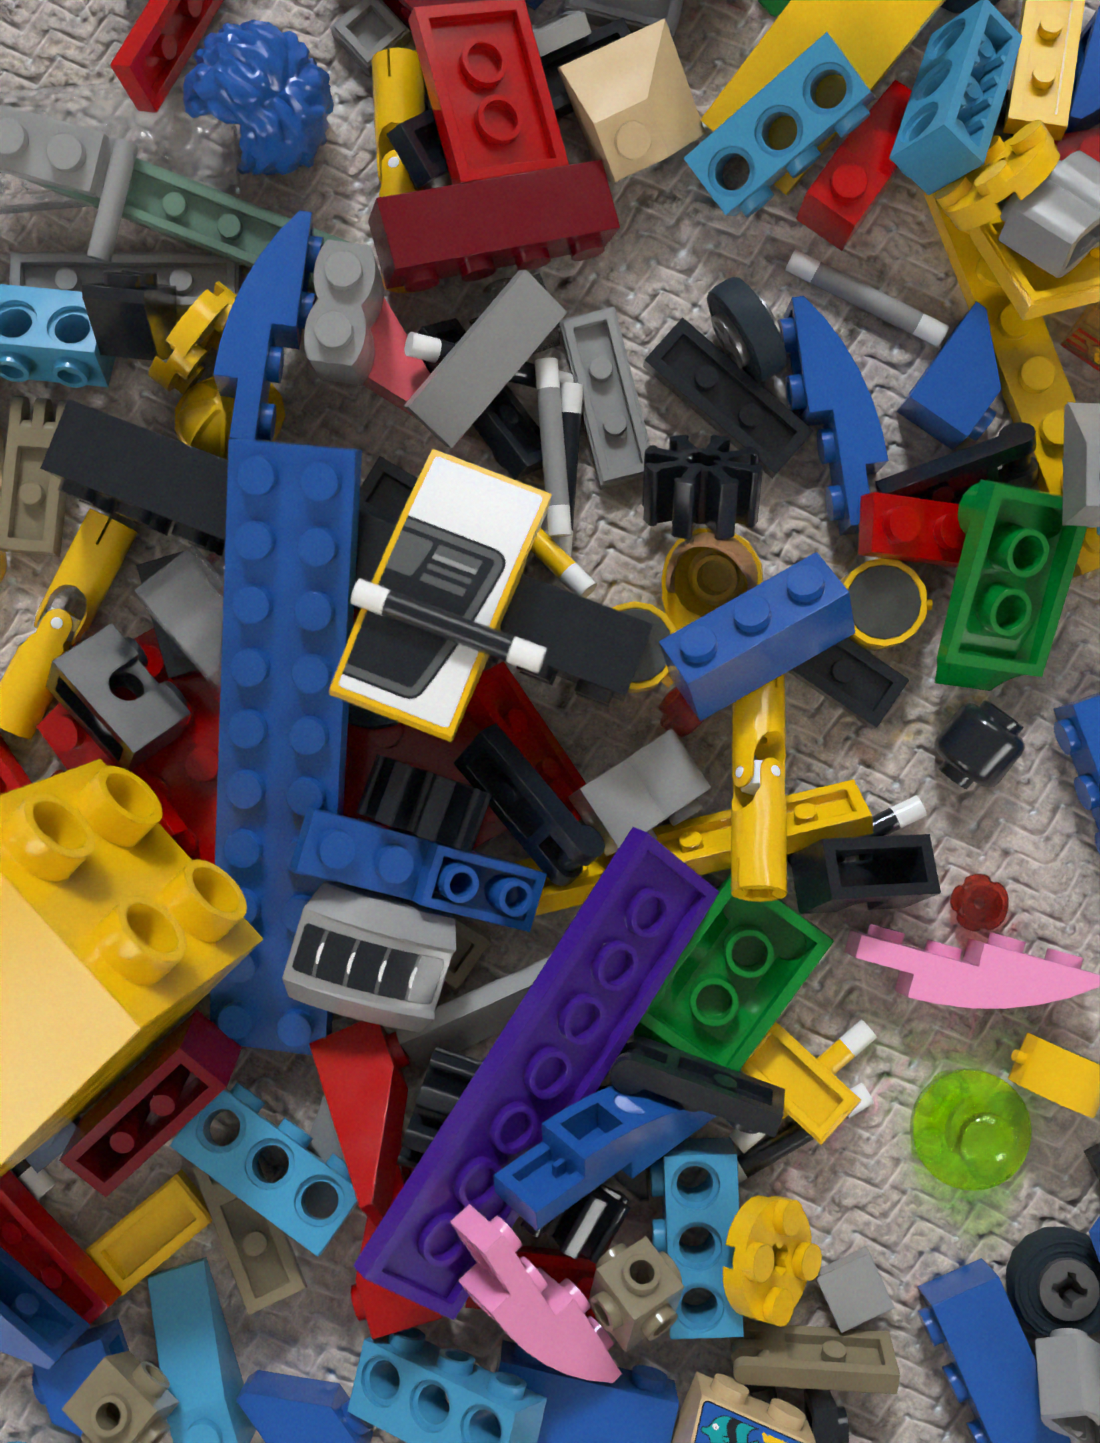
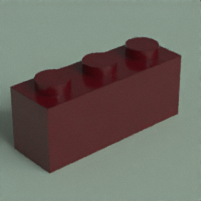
[59,1010,242,1197]

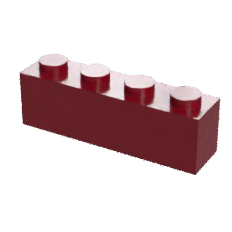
[368,159,620,292]

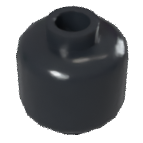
[934,700,1025,789]

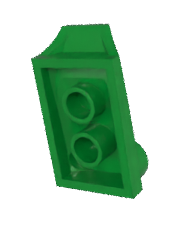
[934,480,1087,691]
[634,873,834,1072]

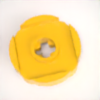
[935,119,1060,231]
[148,281,237,395]
[723,1195,822,1327]

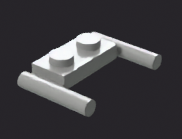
[0,105,139,264]

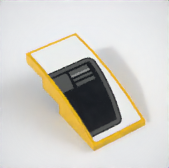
[329,448,552,742]

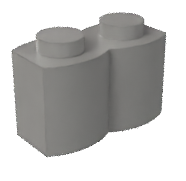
[998,151,1100,278]
[304,240,384,386]
[568,729,711,856]
[1035,1328,1100,1443]

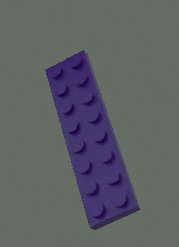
[353,827,719,1320]

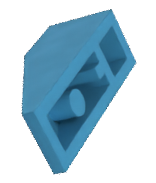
[147,1257,256,1443]

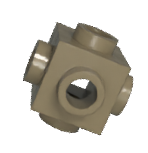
[588,1236,685,1352]
[62,1351,180,1443]

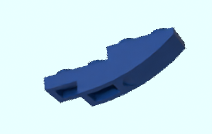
[213,210,324,441]
[777,296,889,536]
[289,807,547,932]
[494,1085,716,1231]

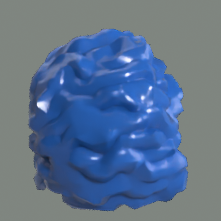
[183,19,334,176]

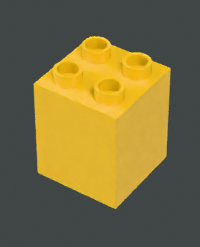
[0,759,264,1177]

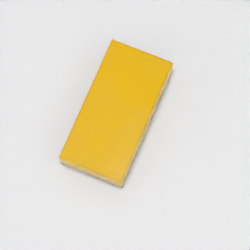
[741,1021,862,1145]
[85,1169,212,1296]

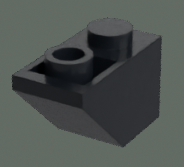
[82,270,176,361]

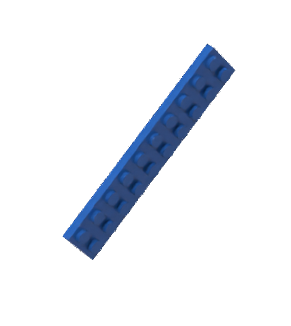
[210,439,362,1055]

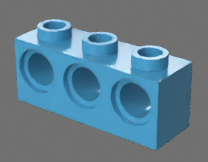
[889,0,1023,196]
[684,32,876,218]
[0,284,116,388]
[169,1082,358,1257]
[650,1137,744,1339]
[347,1327,547,1443]

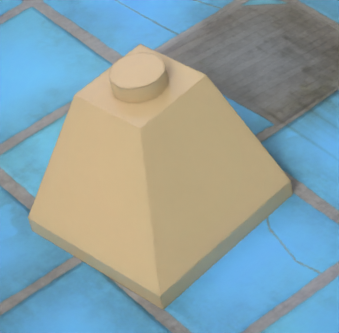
[558,18,706,182]

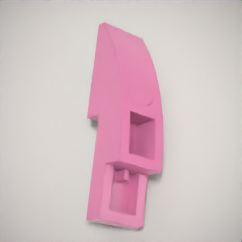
[844,924,1100,1009]
[450,1204,622,1383]

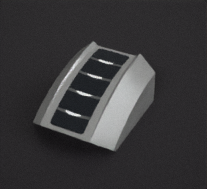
[282,881,456,1032]

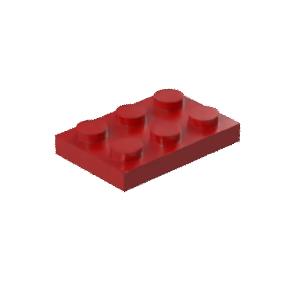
[408,0,569,185]

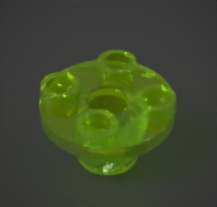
[910,1068,1032,1191]

